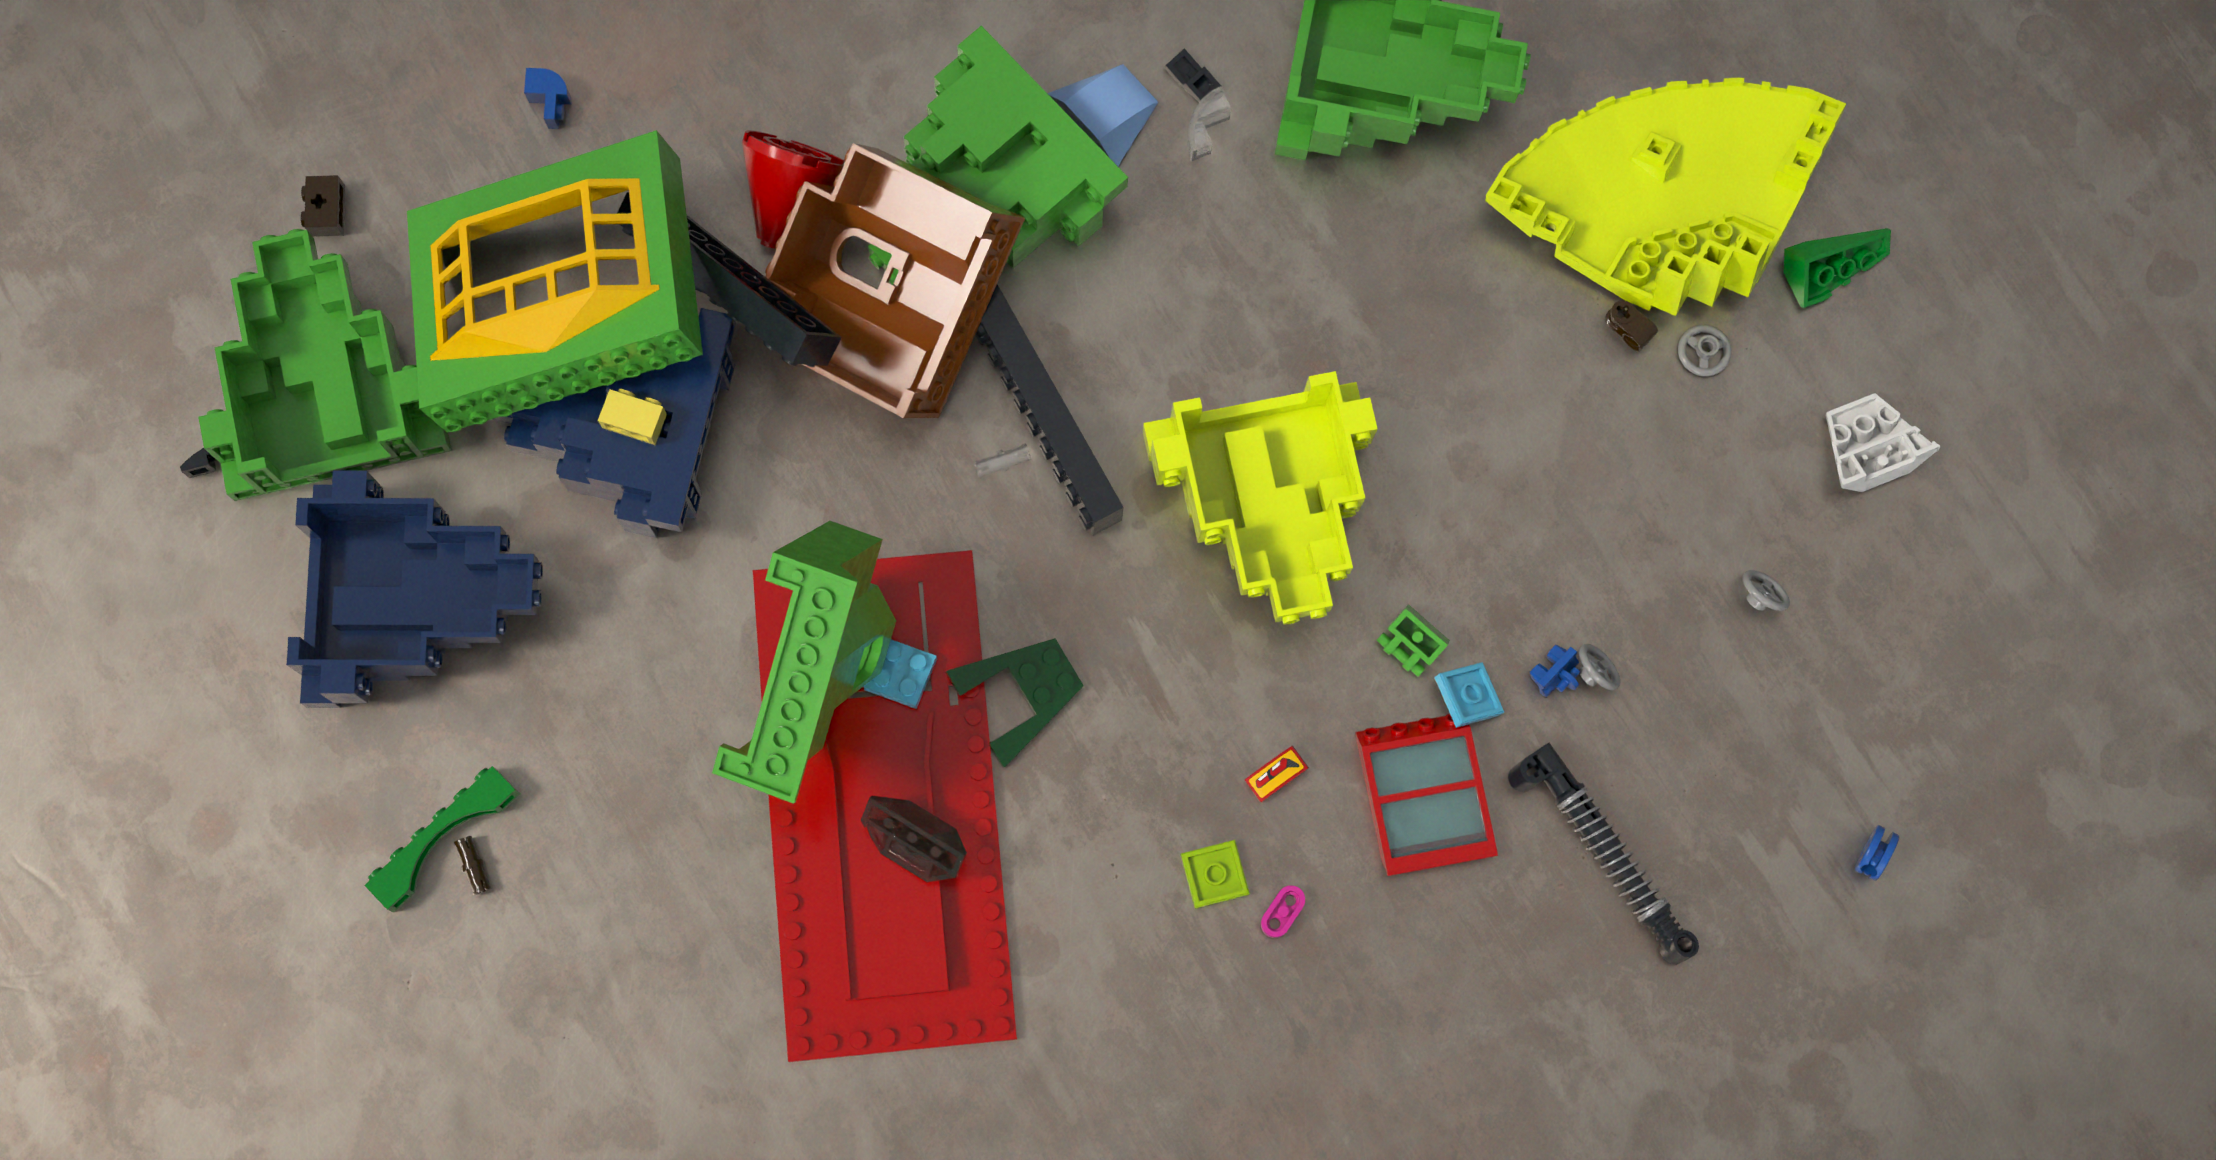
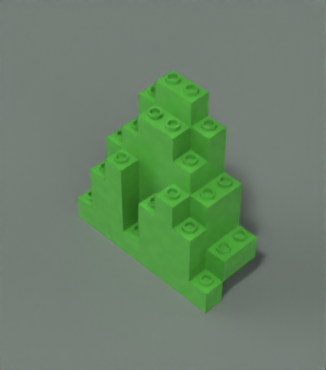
[1275,0,1531,160]
[868,26,1128,284]
[198,229,452,501]

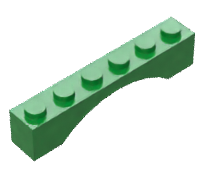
[364,766,520,912]

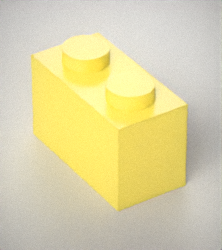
[598,389,667,445]

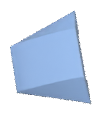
[1047,64,1158,167]

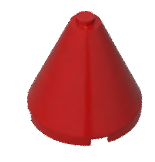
[742,130,844,249]

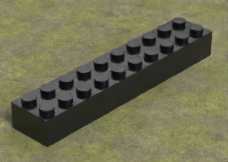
[617,192,842,367]
[975,284,1124,536]

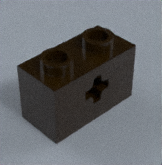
[301,175,345,237]

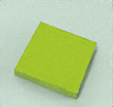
[1180,840,1250,909]

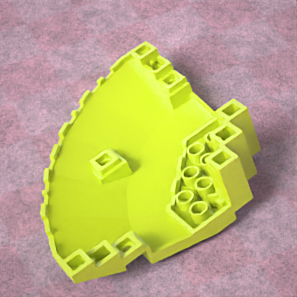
[1485,77,1846,316]

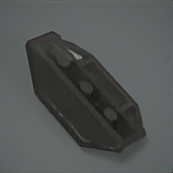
[861,795,967,882]

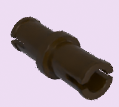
[454,836,491,895]

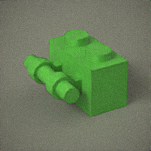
[1376,604,1450,677]

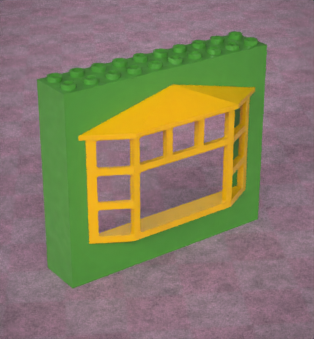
[407,130,703,433]

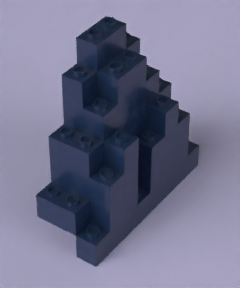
[491,308,736,538]
[286,471,543,708]

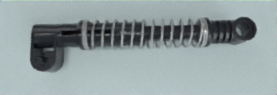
[1508,742,1699,965]

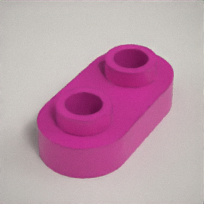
[1261,885,1305,938]

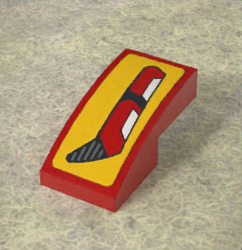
[1245,746,1309,802]

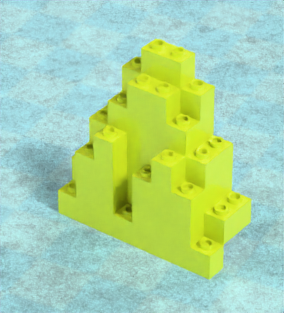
[1142,371,1378,625]

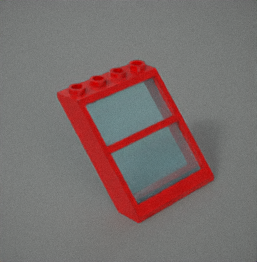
[1355,713,1498,876]

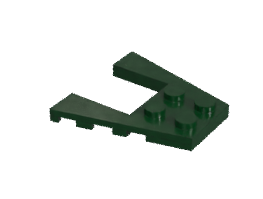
[945,638,1084,768]

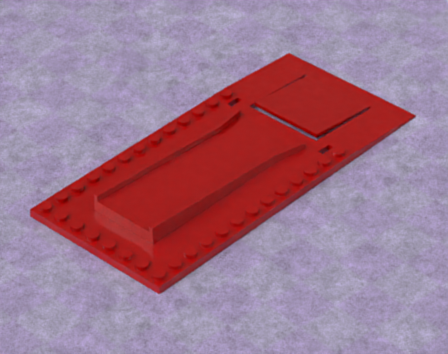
[753,550,1017,1062]

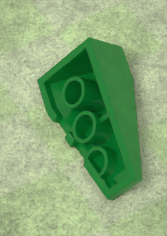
[1784,228,1891,308]

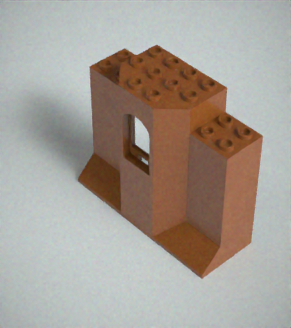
[765,143,1025,418]

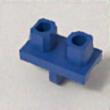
[1530,645,1580,698]

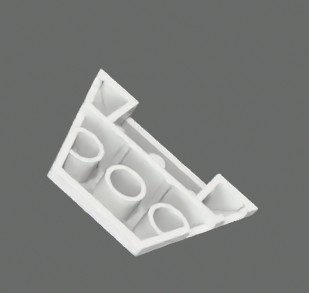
[1826,393,1940,492]

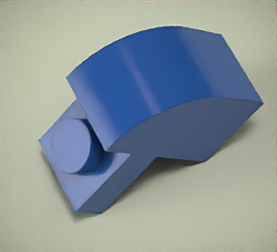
[524,68,572,129]

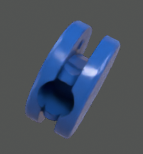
[1854,825,1900,881]

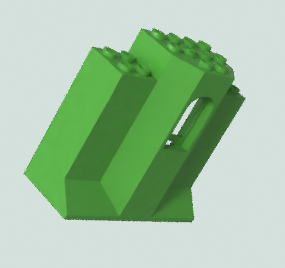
[712,521,896,804]

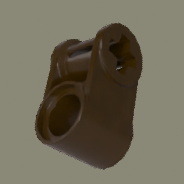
[1605,300,1658,352]

